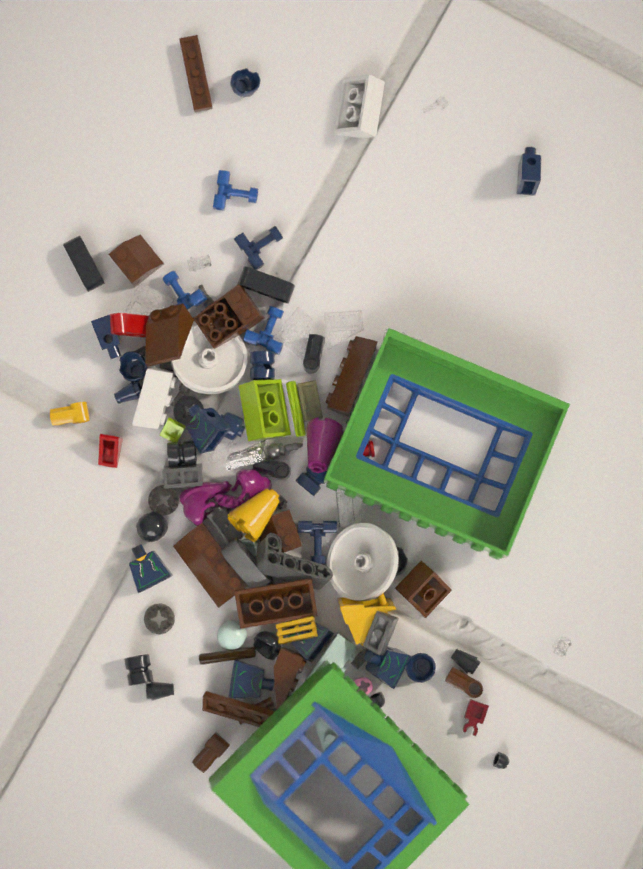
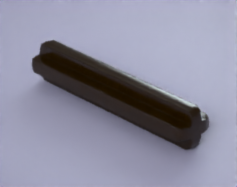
[199,647,256,665]

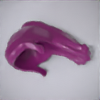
[231,469,272,501]
[179,481,232,526]

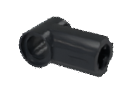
[303,334,326,374]
[252,455,291,480]

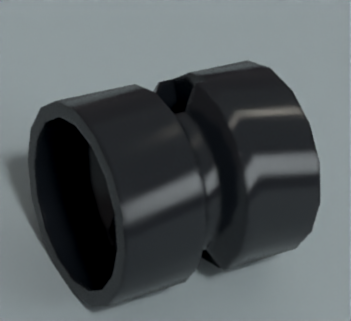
[167,440,197,467]
[124,654,154,686]

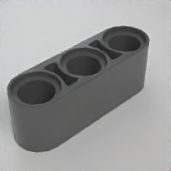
[221,538,272,588]

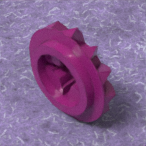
[214,494,246,509]

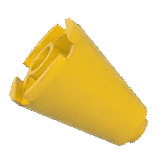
[227,489,280,542]

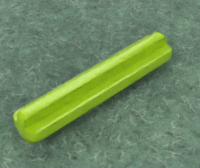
[286,381,306,437]

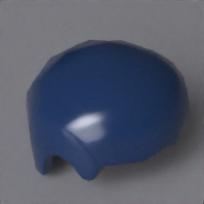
[230,68,261,97]
[119,351,148,382]
[405,653,436,683]

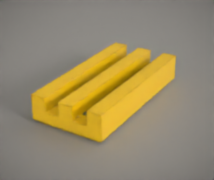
[276,616,318,645]

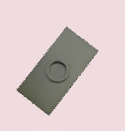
[297,380,323,422]

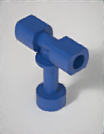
[213,170,258,211]
[162,271,207,310]
[243,306,284,355]

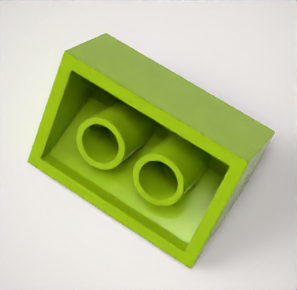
[238,379,291,442]

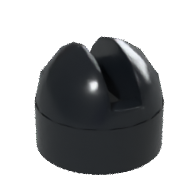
[369,692,385,708]
[493,752,510,769]

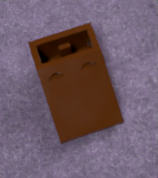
[193,284,265,349]
[274,647,307,709]

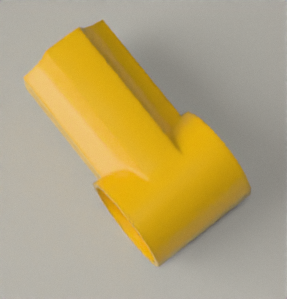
[50,402,90,426]

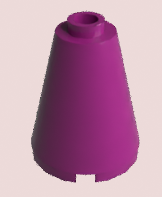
[306,417,344,473]

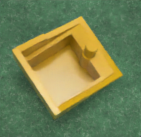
[337,593,396,646]

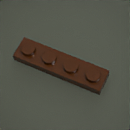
[179,35,213,112]
[202,691,275,727]

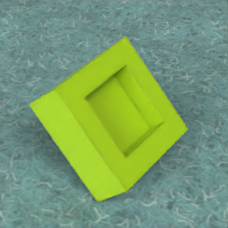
[159,417,186,442]

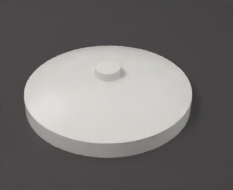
[171,322,248,394]
[327,523,398,601]

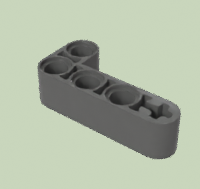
[257,533,333,589]

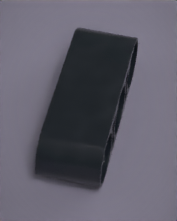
[63,235,105,292]
[237,266,295,304]

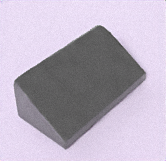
[363,611,399,655]

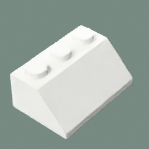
[334,75,385,138]
[132,366,177,429]

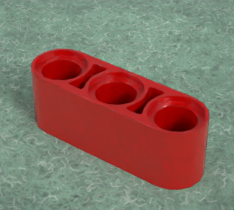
[110,313,149,338]

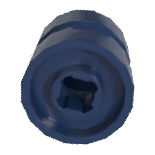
[250,351,275,380]
[295,466,327,496]

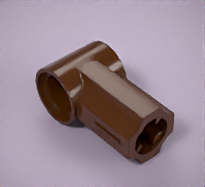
[445,667,483,698]
[192,732,230,773]

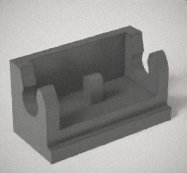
[162,463,203,489]
[207,505,245,544]

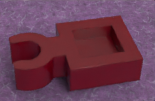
[463,699,489,736]

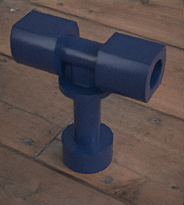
[234,226,283,270]
[298,521,337,564]

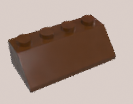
[325,336,378,417]
[173,523,248,608]
[234,578,318,629]

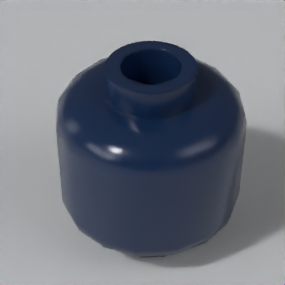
[221,412,245,440]

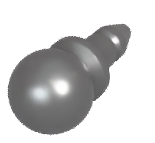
[267,443,303,459]

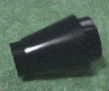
[451,649,481,675]
[146,681,174,701]

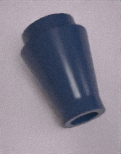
[114,381,142,404]

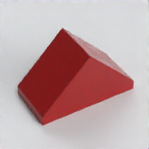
[98,434,123,468]

